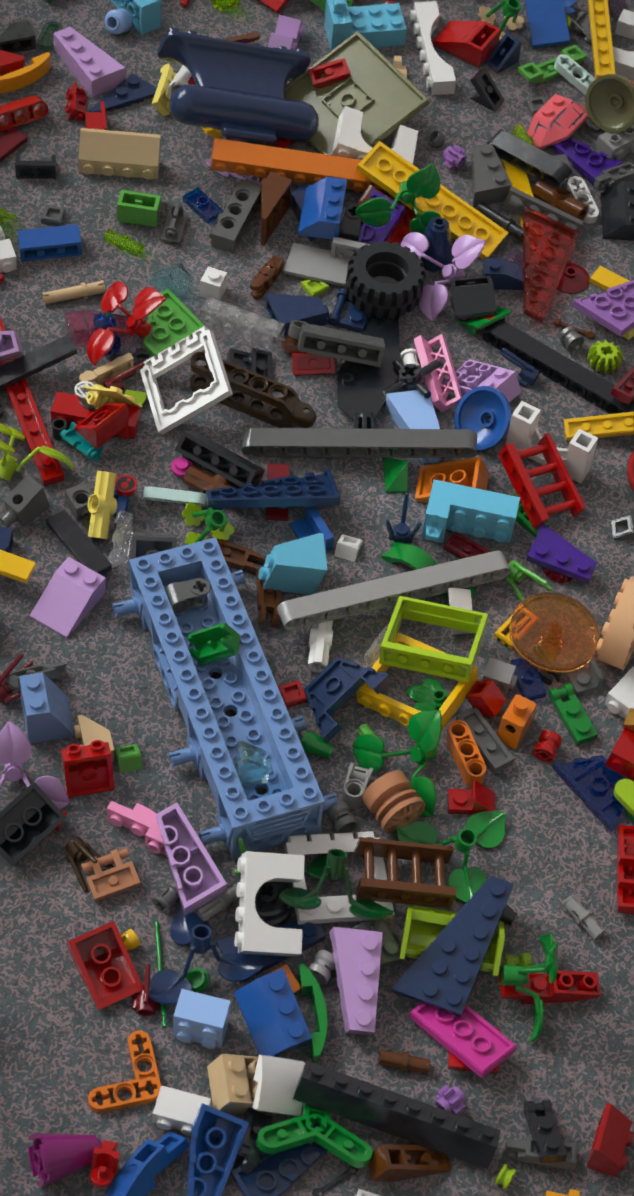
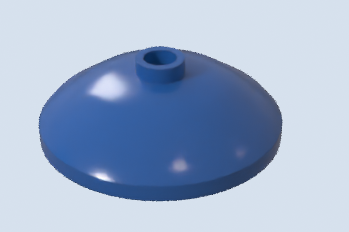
[455,386,511,450]

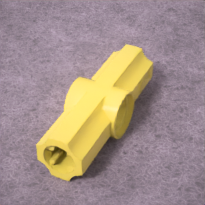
[87,471,117,539]

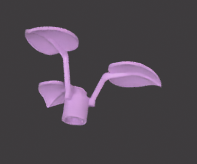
[400,232,486,321]
[0,721,69,809]

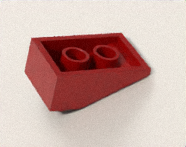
[66,921,144,1010]

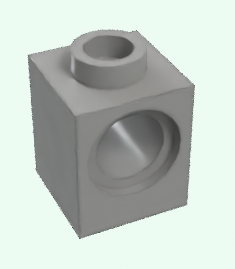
[482,658,518,696]

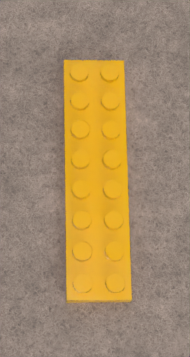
[356,141,509,260]

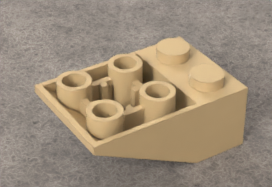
[207,1054,263,1115]

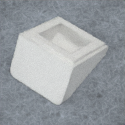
[334,534,363,562]

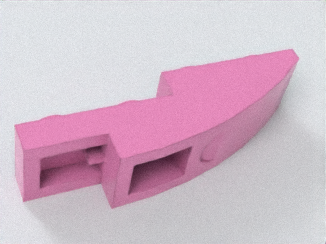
[107,801,167,855]

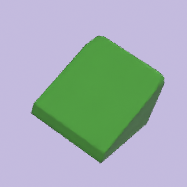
[114,744,143,773]

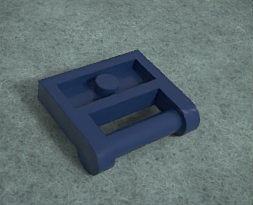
[327,288,369,333]

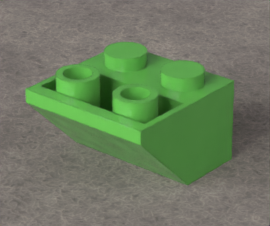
[117,190,164,227]

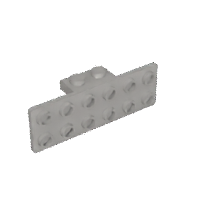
[284,237,398,287]

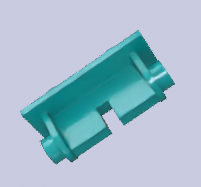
[60,422,105,463]

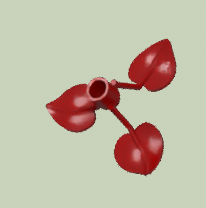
[87,281,167,366]

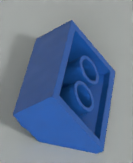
[298,177,347,240]
[234,969,312,1057]

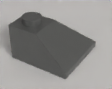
[131,531,177,559]

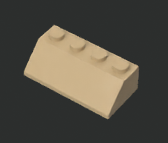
[79,128,161,180]

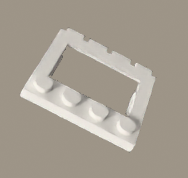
[140,326,233,434]
[285,831,394,925]

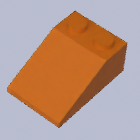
[415,457,489,503]

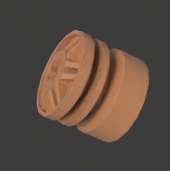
[362,770,426,833]

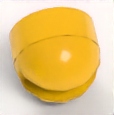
[121,929,141,950]

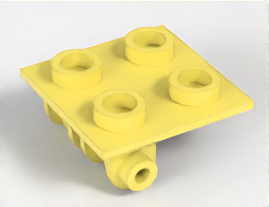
[84,384,142,409]

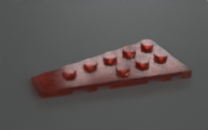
[523,206,580,323]

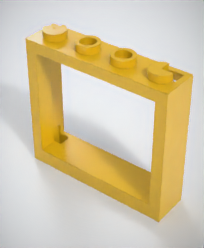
[356,632,478,732]

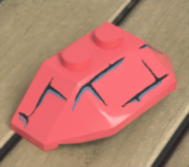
[524,94,588,150]

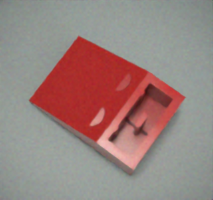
[431,20,501,67]

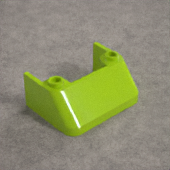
[400,905,505,976]

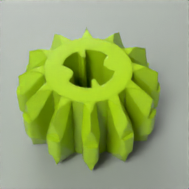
[587,339,623,375]

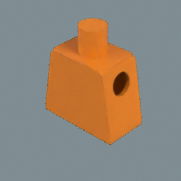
[497,694,537,751]

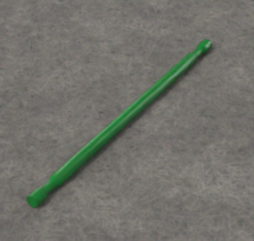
[154,921,167,1028]

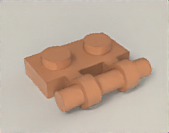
[81,848,141,902]

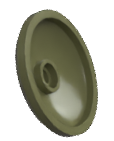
[585,74,634,133]

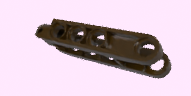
[190,352,317,428]

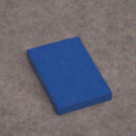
[524,0,570,49]

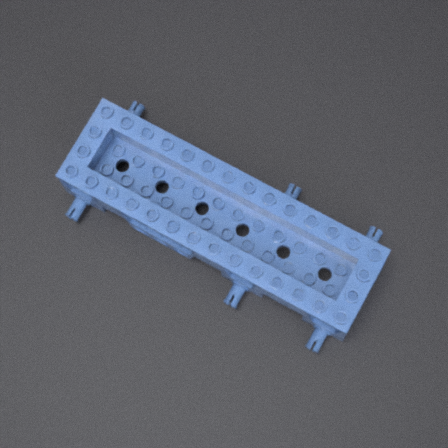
[112,537,338,860]

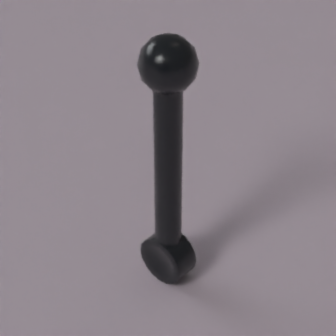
[312,1165,358,1196]

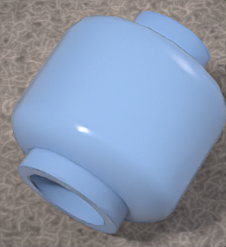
[105,8,133,35]

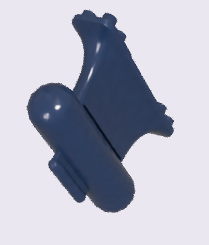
[157,28,319,144]

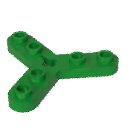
[256,1103,372,1168]

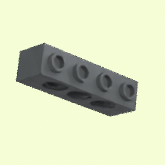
[209,179,261,254]

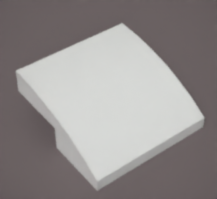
[252,1055,305,1116]

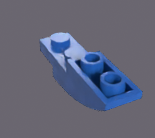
[105,1131,189,1196]

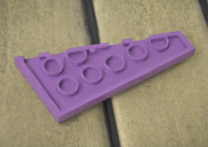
[573,280,634,337]

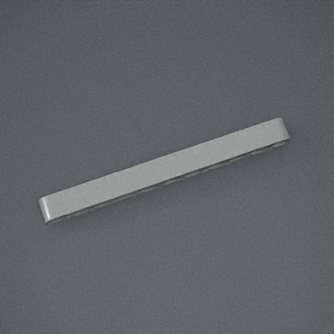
[277,551,511,630]

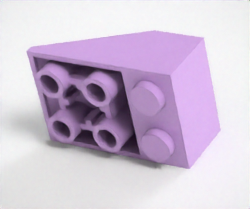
[443,359,521,402]

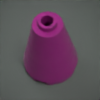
[28,1133,102,1187]

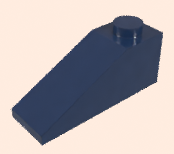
[481,258,543,291]

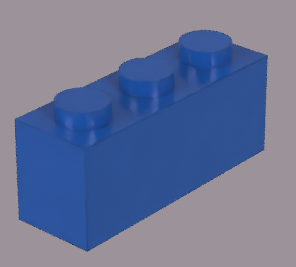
[17,224,82,262]

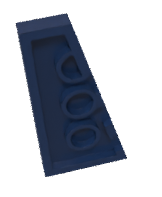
[216,920,326,983]
[231,1123,328,1196]

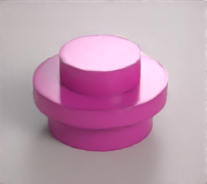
[171,457,193,477]

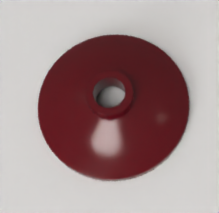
[550,262,590,294]

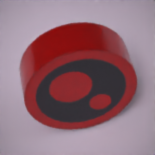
[115,475,137,497]

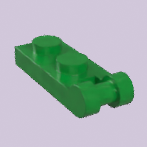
[548,683,598,746]

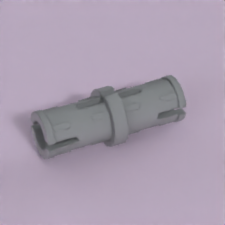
[562,894,606,941]

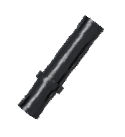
[476,202,529,242]

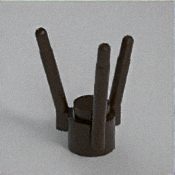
[65,836,114,893]

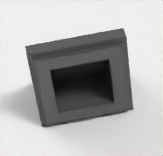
[611,515,634,540]

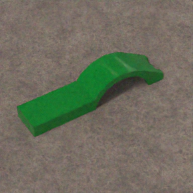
[381,541,476,600]

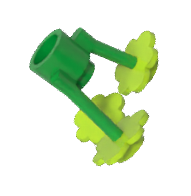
[182,502,235,545]

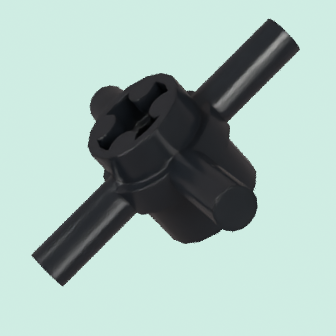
[383,358,440,399]

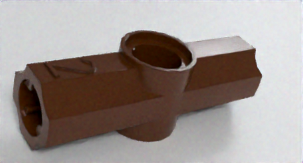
[532,180,589,221]
[183,466,242,512]

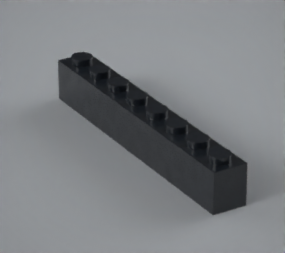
[293,1061,500,1169]

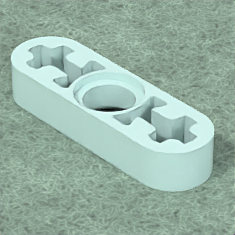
[554,54,595,96]
[143,487,206,507]

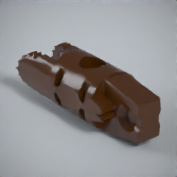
[250,256,285,300]

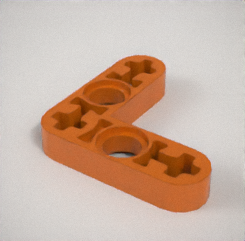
[88,1031,161,1113]

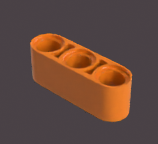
[446,720,486,788]

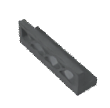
[502,187,584,241]

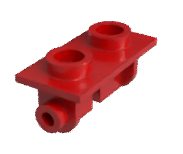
[65,81,86,121]

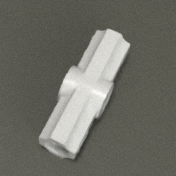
[308,620,333,673]

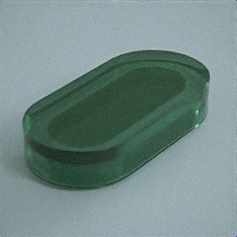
[37,21,63,51]

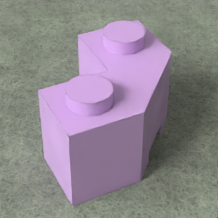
[268,15,306,51]

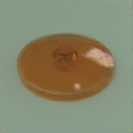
[509,592,599,673]

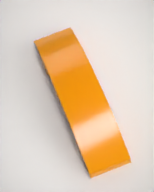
[0,52,51,93]

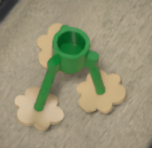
[478,0,524,42]

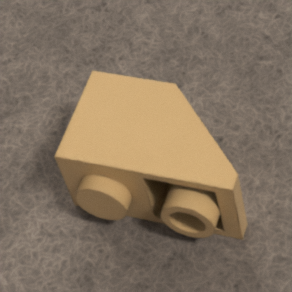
[74,715,115,762]

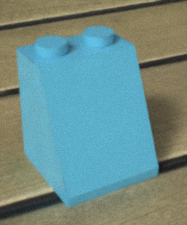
[258,533,327,595]

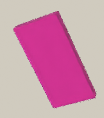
[409,1003,517,1078]

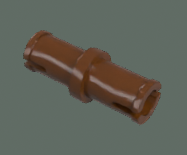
[378,1049,431,1075]

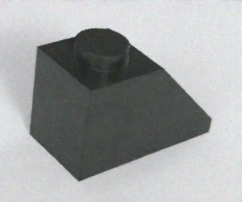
[0,20,36,53]

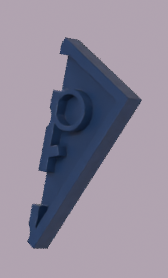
[89,73,157,112]

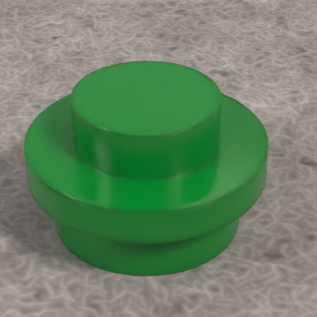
[186,968,210,993]

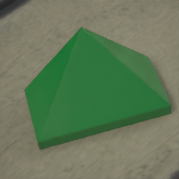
[383,458,408,493]

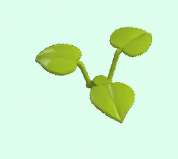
[0,423,74,481]

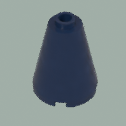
[421,217,454,272]

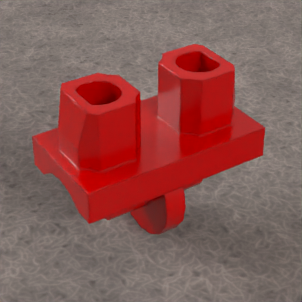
[90,1140,120,1188]

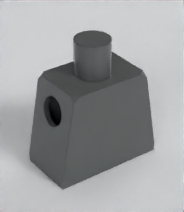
[0,474,50,528]

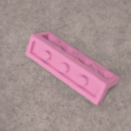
[414,334,462,412]

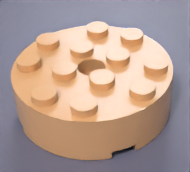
[595,576,634,670]

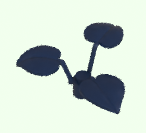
[149,907,263,1005]

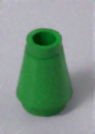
[301,731,335,759]

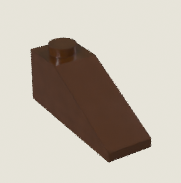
[368,1144,451,1182]

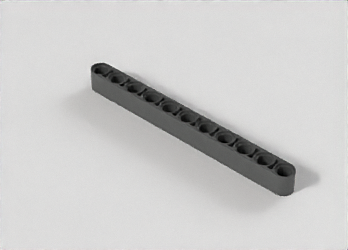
[242,428,477,458]

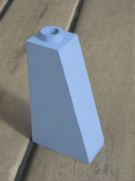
[385,388,444,463]

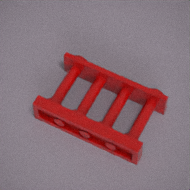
[498,433,586,530]

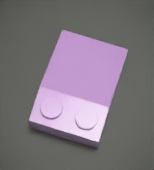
[30,557,106,639]

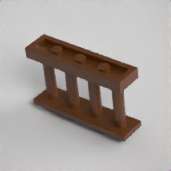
[354,837,456,908]

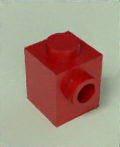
[465,680,507,716]

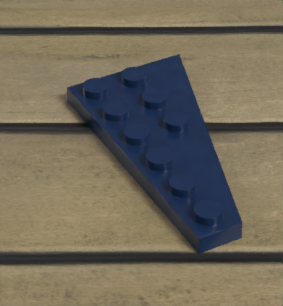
[206,469,340,510]
[391,876,513,1018]

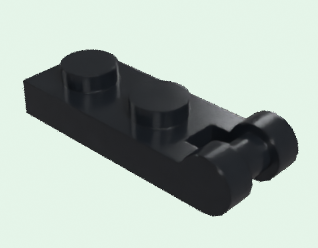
[523,1100,567,1163]

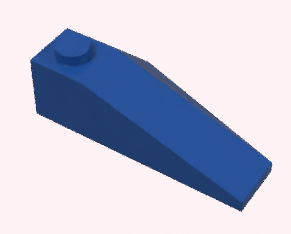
[187,1103,249,1196]

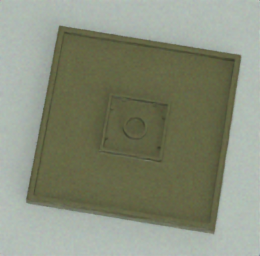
[285,31,430,156]

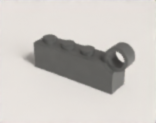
[288,320,385,367]

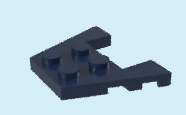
[304,657,393,743]

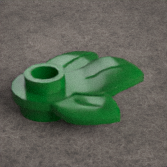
[406,679,450,712]

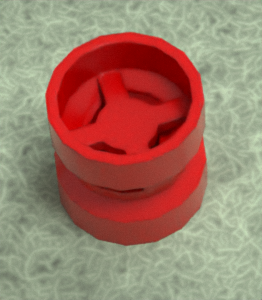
[533,730,562,763]

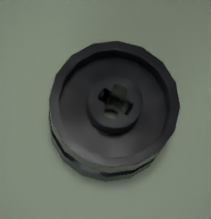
[255,881,294,926]

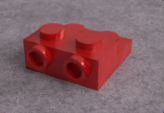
[61,740,115,798]

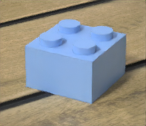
[173,989,231,1049]

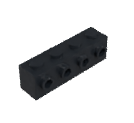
[175,430,265,489]

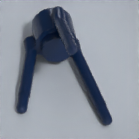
[500,348,540,387]
[386,492,422,544]

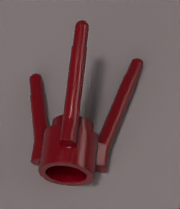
[103,362,146,394]
[0,653,33,704]
[131,963,160,1016]

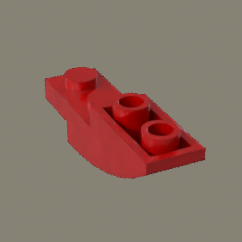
[499,970,601,1004]

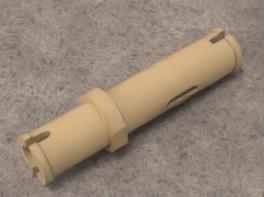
[42,280,106,305]

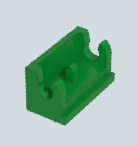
[188,622,241,666]

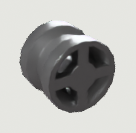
[558,325,585,352]

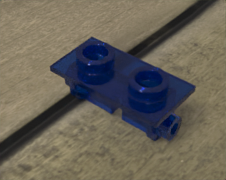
[93,310,121,356]

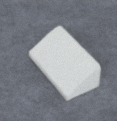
[448,588,472,635]

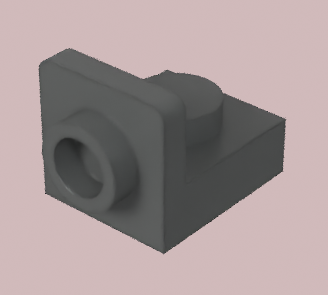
[567,660,605,696]

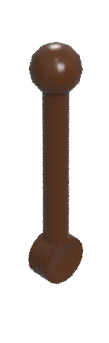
[554,319,595,339]

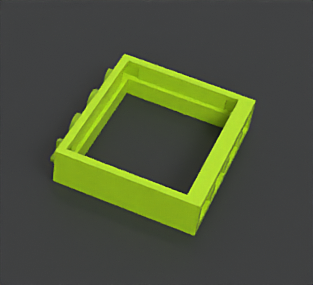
[379,596,488,682]

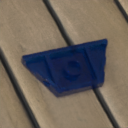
[552,755,624,832]

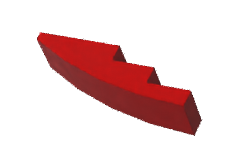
[617,825,634,914]

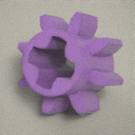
[442,145,467,170]
[435,1085,467,1115]

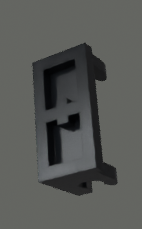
[15,154,56,179]

